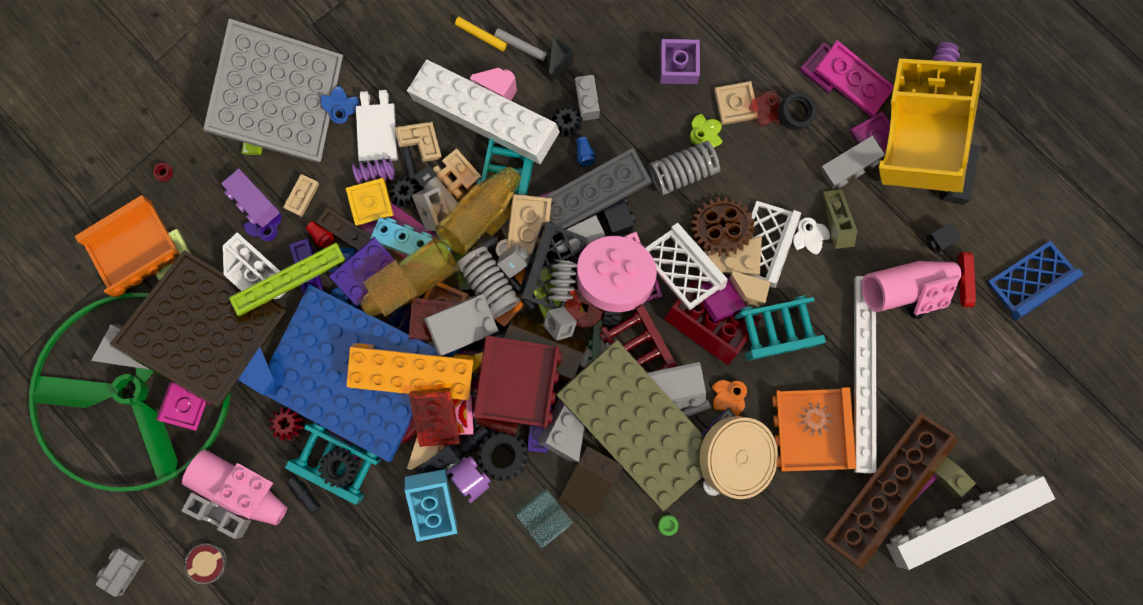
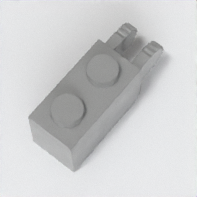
[551,215,605,254]

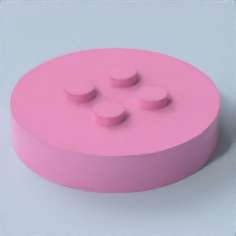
[576,236,657,312]

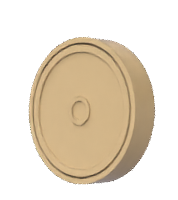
[700,416,778,499]

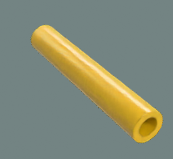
[455,17,507,52]

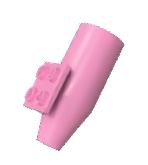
[861,261,961,315]
[182,450,287,525]

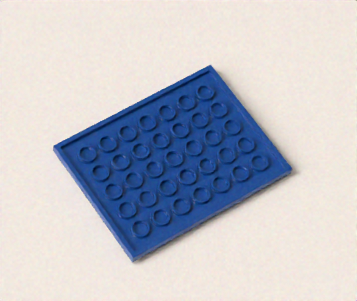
[266,284,445,462]

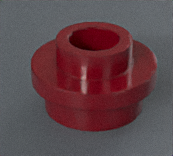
[153,163,173,182]

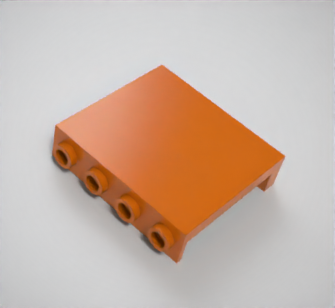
[75,195,180,297]
[772,387,856,471]

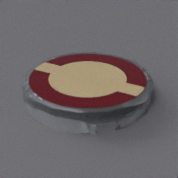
[184,543,227,584]

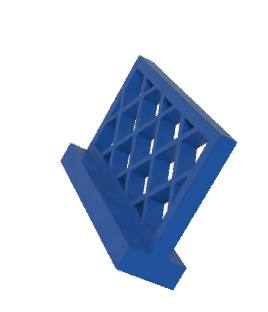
[987,241,1084,321]

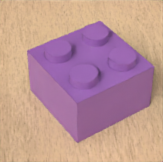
[660,39,700,84]

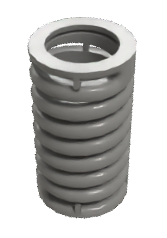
[649,140,720,196]
[457,246,521,319]

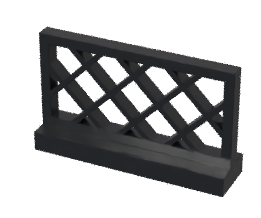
[517,222,588,309]

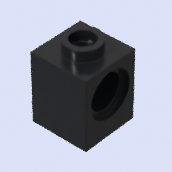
[926,223,961,254]

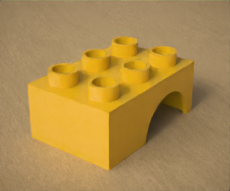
[879,59,982,193]

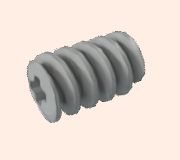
[548,259,578,302]

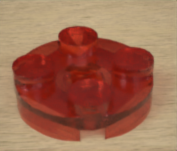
[565,288,605,328]

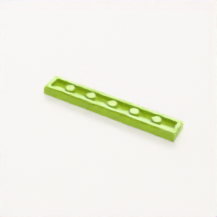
[229,243,346,316]

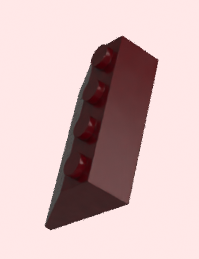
[664,271,763,365]

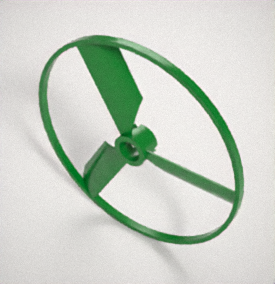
[29,293,231,492]

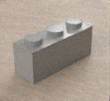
[820,136,885,189]

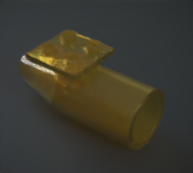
[435,166,521,255]
[360,237,458,316]

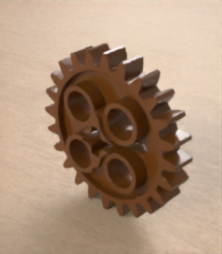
[691,197,755,257]

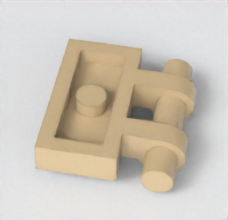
[433,148,482,199]

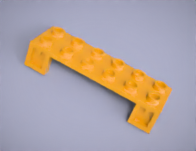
[347,343,475,400]

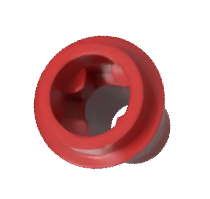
[306,222,334,249]

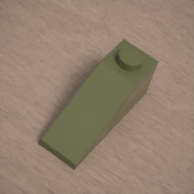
[823,189,858,249]
[933,457,976,497]

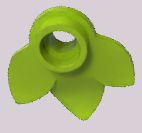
[690,114,723,147]

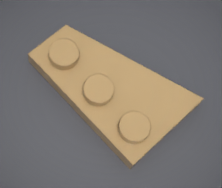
[704,236,762,276]

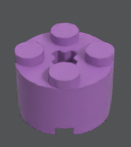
[446,457,490,504]

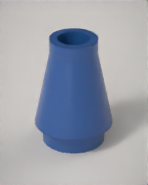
[576,137,596,167]

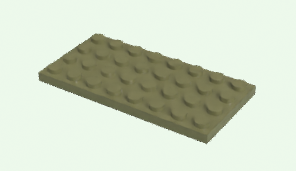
[556,339,704,511]

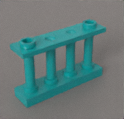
[477,139,534,197]
[735,295,826,361]
[285,422,382,505]

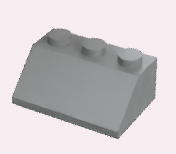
[648,362,706,410]

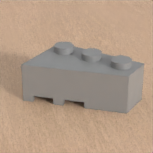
[91,325,150,370]
[537,398,584,462]

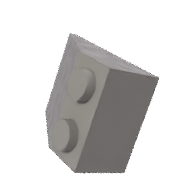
[424,294,498,356]

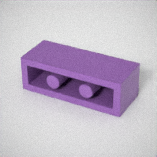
[221,168,280,228]

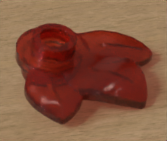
[749,91,781,127]

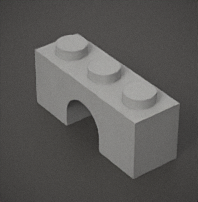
[182,492,252,539]

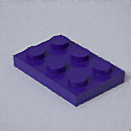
[329,236,401,305]

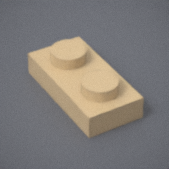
[283,174,319,217]

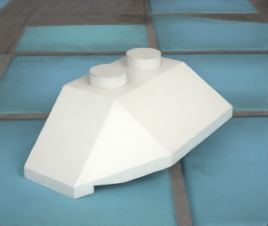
[223,233,286,299]

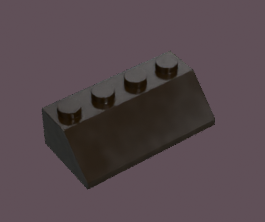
[504,314,588,381]

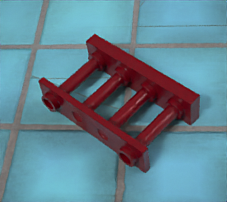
[599,305,678,371]

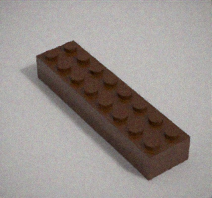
[824,413,957,570]

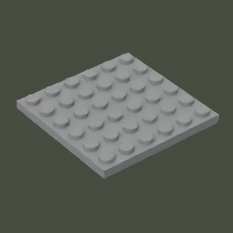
[203,19,343,163]

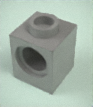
[543,307,577,341]

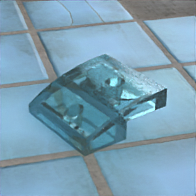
[515,489,573,548]

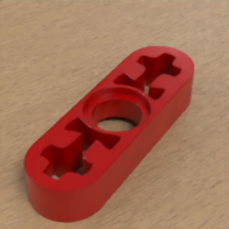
[958,252,976,308]

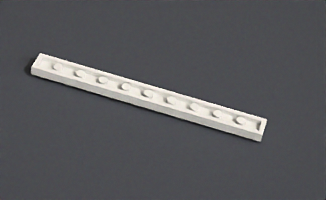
[854,276,876,474]

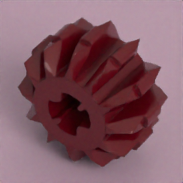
[269,407,304,441]

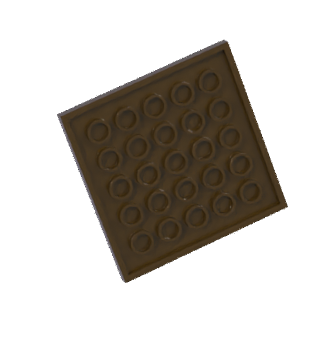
[110,250,286,409]

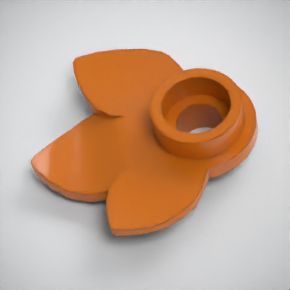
[712,380,747,416]

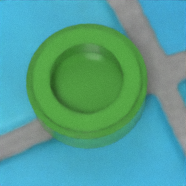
[658,515,679,536]

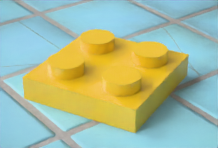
[346,178,394,226]

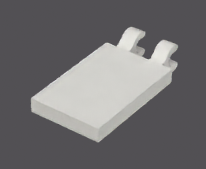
[356,90,398,163]

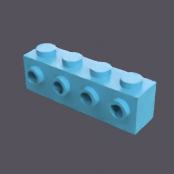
[370,217,453,271]

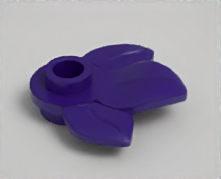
[244,207,281,241]

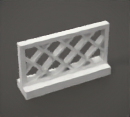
[749,201,801,288]
[646,223,727,310]

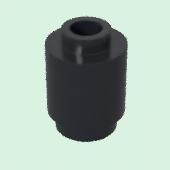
[470,231,499,253]

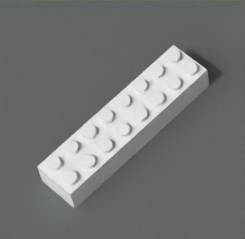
[407,59,559,164]
[886,474,1055,570]

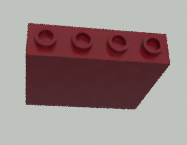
[473,336,562,428]

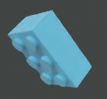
[405,469,457,542]

